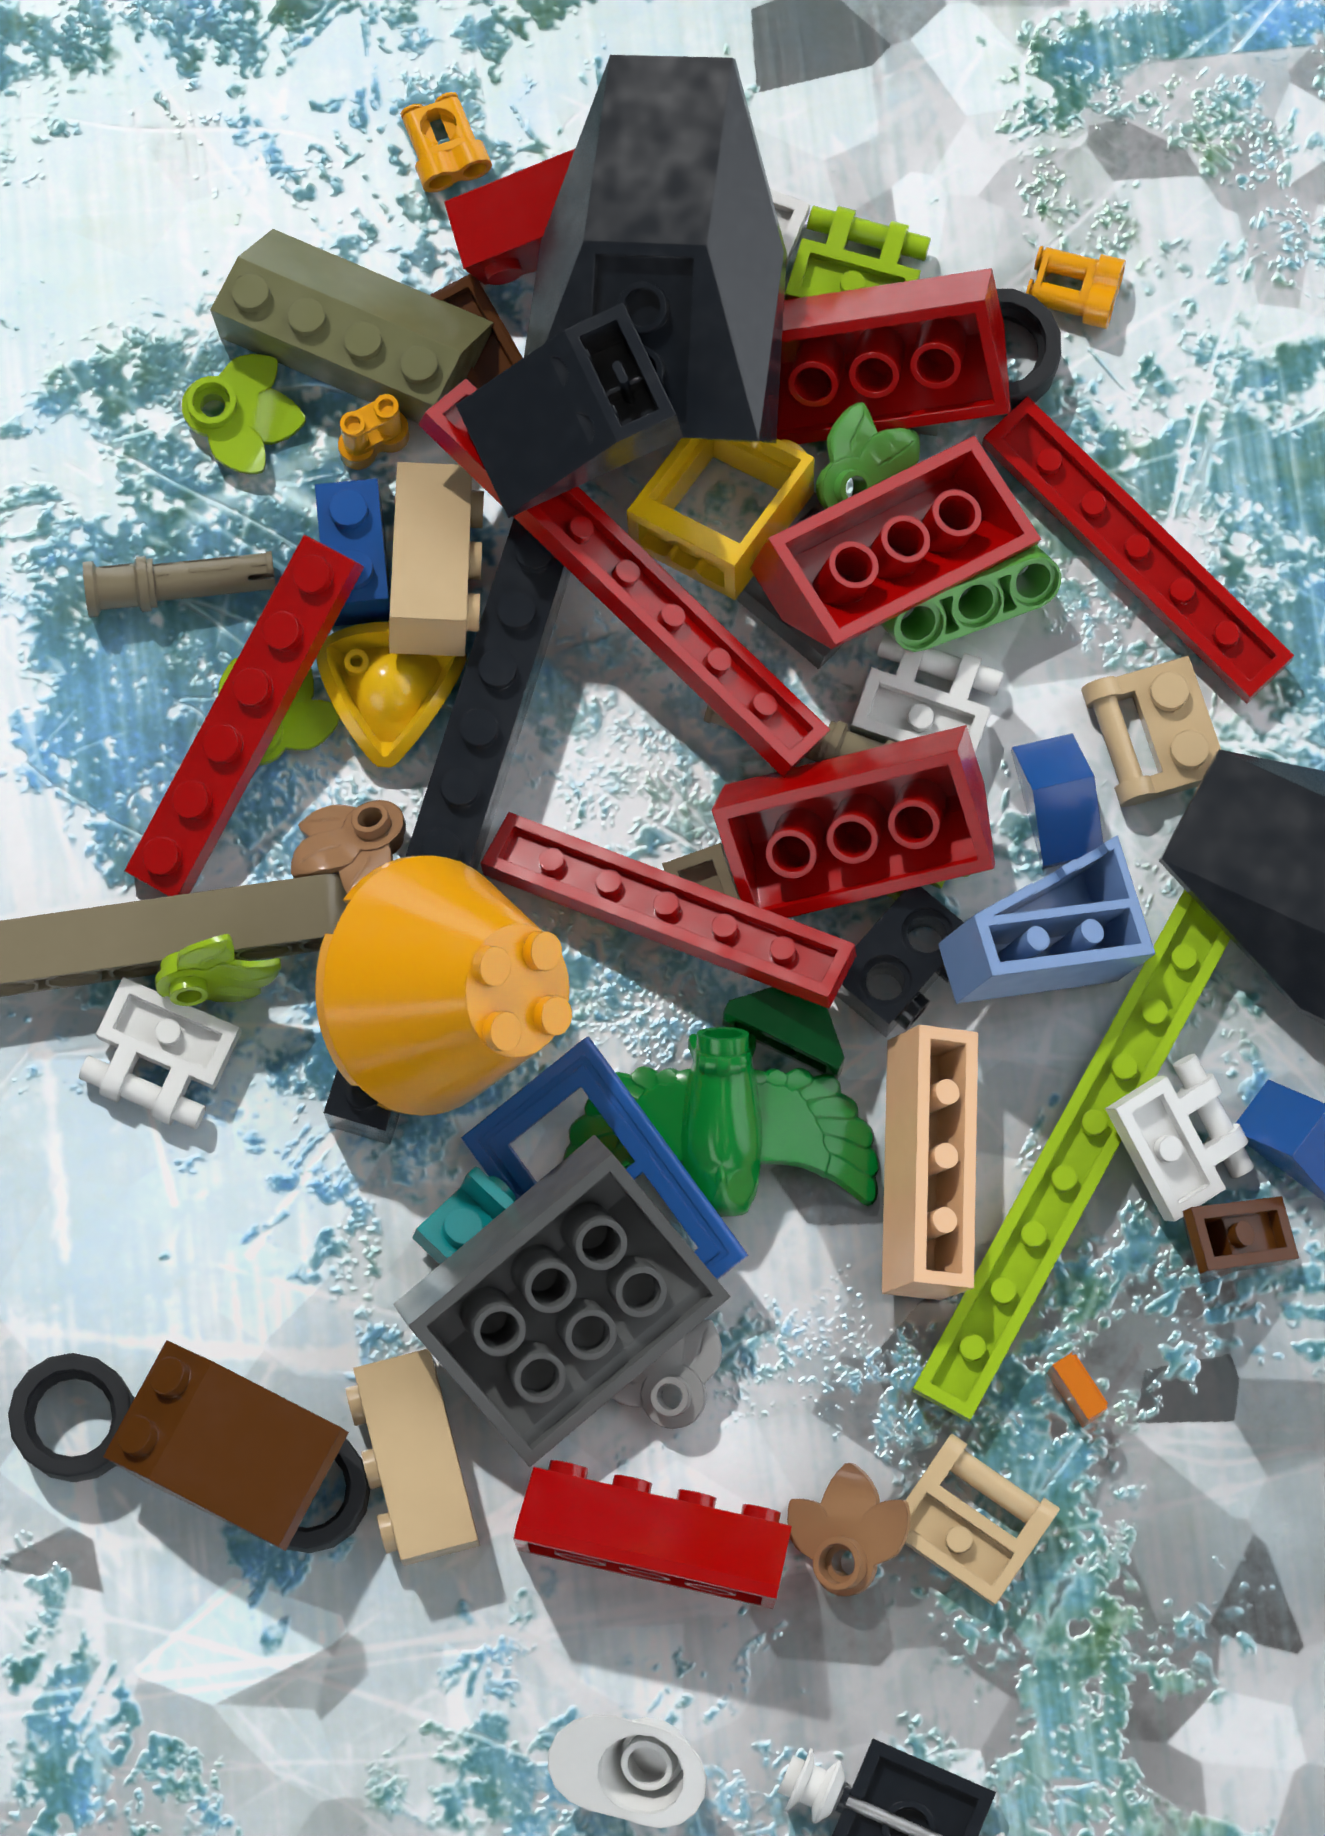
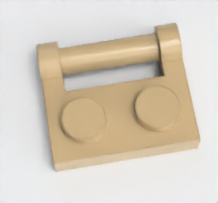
[1081,655,1221,807]
[905,1433,1060,1606]

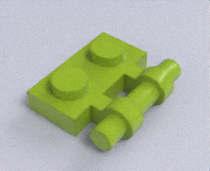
[784,205,931,300]

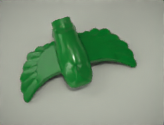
[562,1027,879,1217]

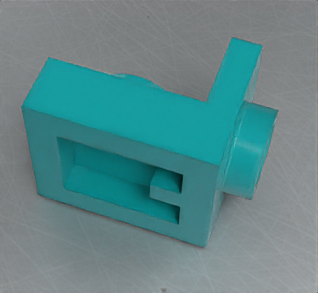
[412,1166,516,1264]

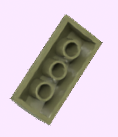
[210,229,494,423]

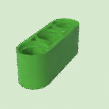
[881,545,1061,652]

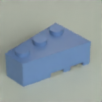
[938,835,1156,1004]

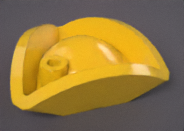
[316,622,466,768]

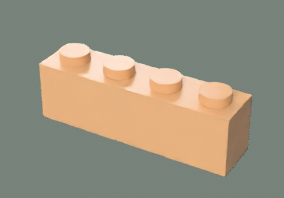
[882,1025,978,1300]

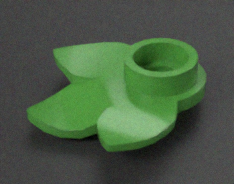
[816,402,920,509]

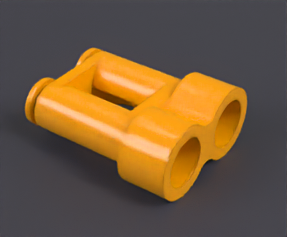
[400,92,492,193]
[1026,246,1126,329]
[338,394,410,470]

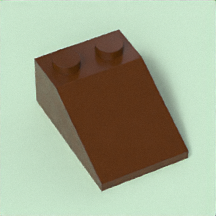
[103,1340,349,1551]

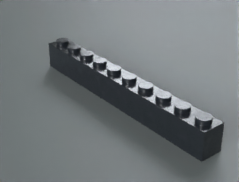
[323,518,571,1145]

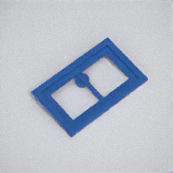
[461,1036,749,1280]

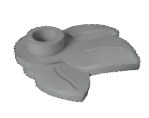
[612,1319,722,1429]

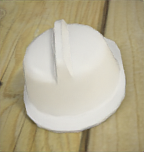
[548,1714,707,1828]

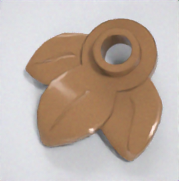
[291,800,406,894]
[787,1463,911,1596]

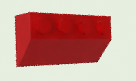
[777,268,1010,444]
[750,435,1041,649]
[711,725,995,918]
[513,1460,792,1609]

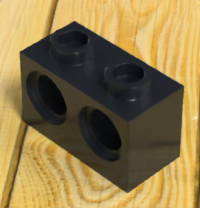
[836,886,964,1037]

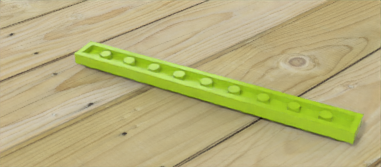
[912,889,1230,1423]

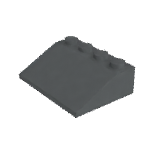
[393,1135,731,1467]

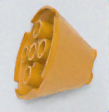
[315,855,572,1116]

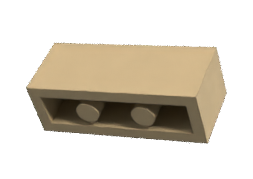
[389,462,484,656]
[345,1349,480,1566]

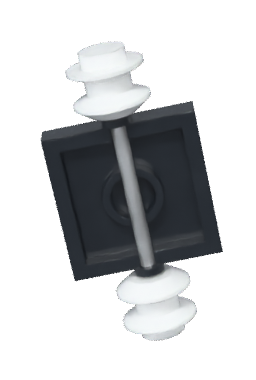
[777,1738,1005,1836]

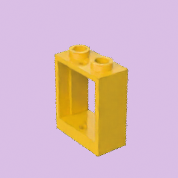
[627,438,814,600]

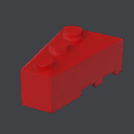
[444,148,575,285]

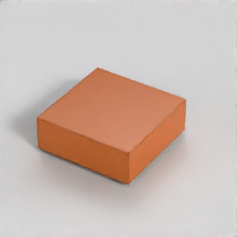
[1047,1352,1108,1428]

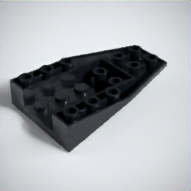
[524,55,787,443]
[1159,749,1325,1026]

